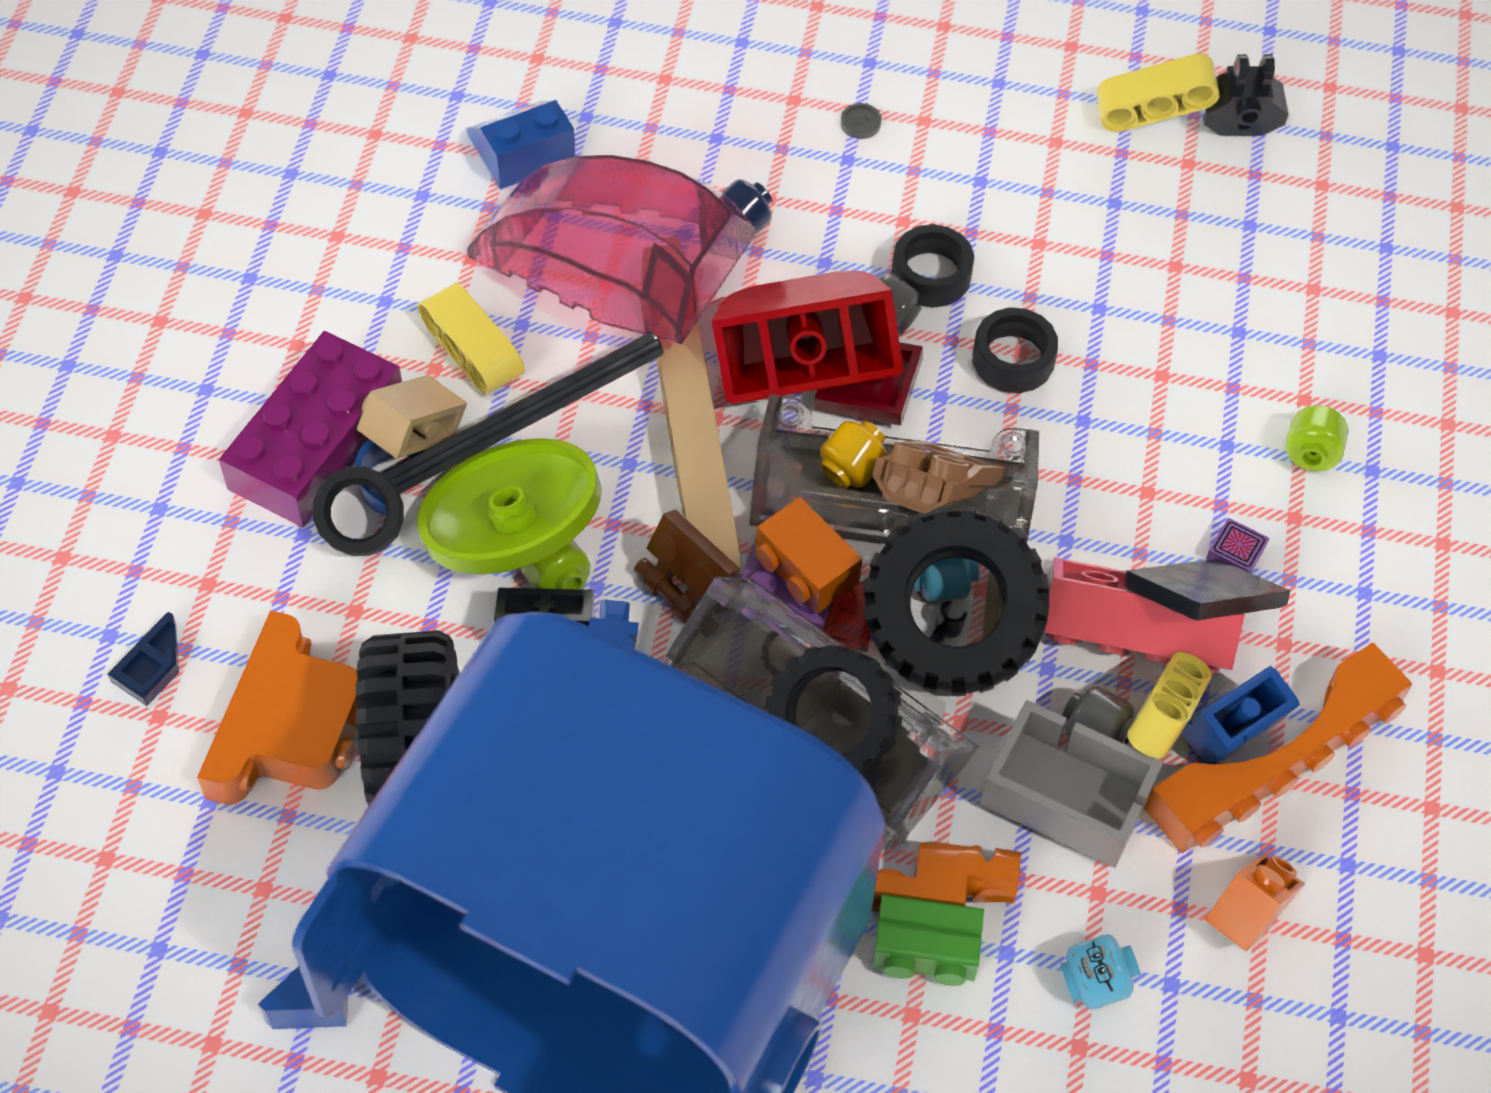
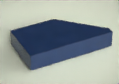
[107,611,179,707]

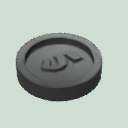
[840,103,882,139]

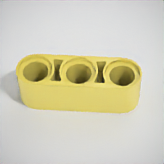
[1097,54,1219,132]
[418,282,525,395]
[1127,652,1212,759]

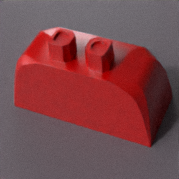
[711,271,904,405]

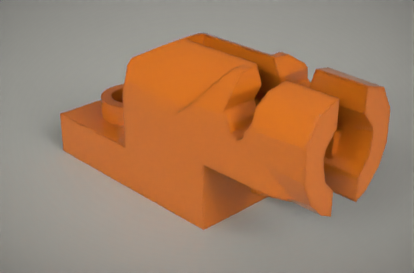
[871,841,1021,912]

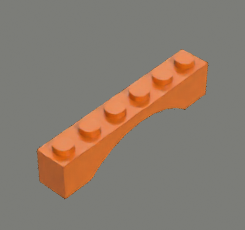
[1144,642,1413,854]

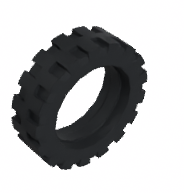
[765,645,902,775]

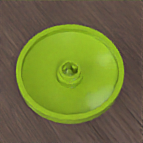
[417,438,602,574]

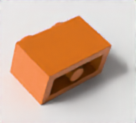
[755,497,863,614]

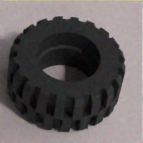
[863,506,1050,696]
[356,630,460,807]

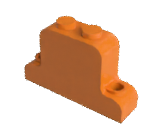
[197,610,358,805]

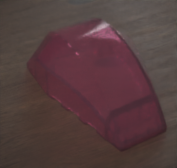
[466,155,755,345]

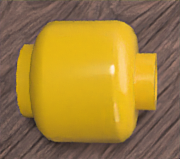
[820,421,887,489]

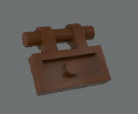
[633,509,740,632]

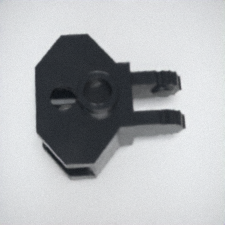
[1203,54,1289,136]

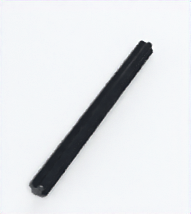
[382,332,664,494]

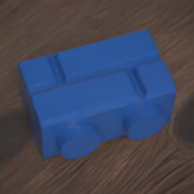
[1182,665,1300,764]

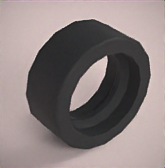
[891,224,975,308]
[972,307,1058,393]
[312,466,404,556]

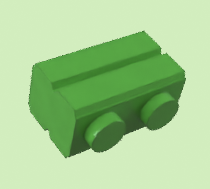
[872,894,984,986]

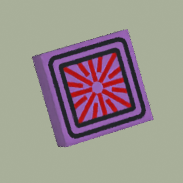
[1206,517,1270,573]

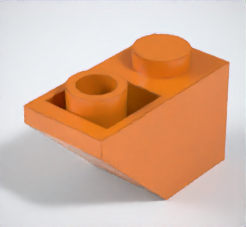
[1204,853,1305,952]

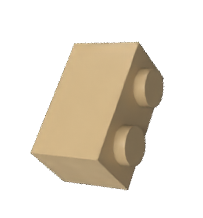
[357,375,468,459]

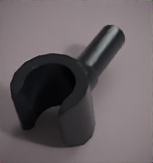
[929,600,967,643]

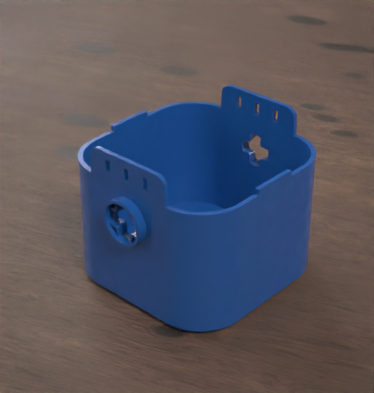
[292,612,885,1093]

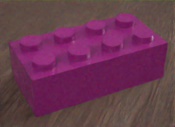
[218,330,402,528]

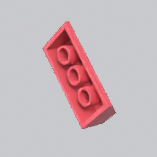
[1044,557,1245,673]

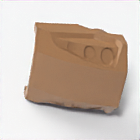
[872,441,1005,514]

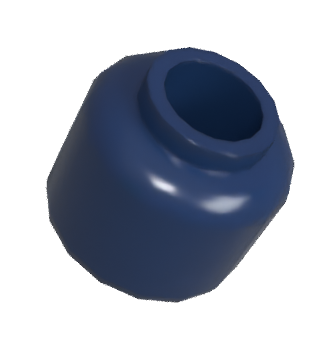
[708,179,773,243]

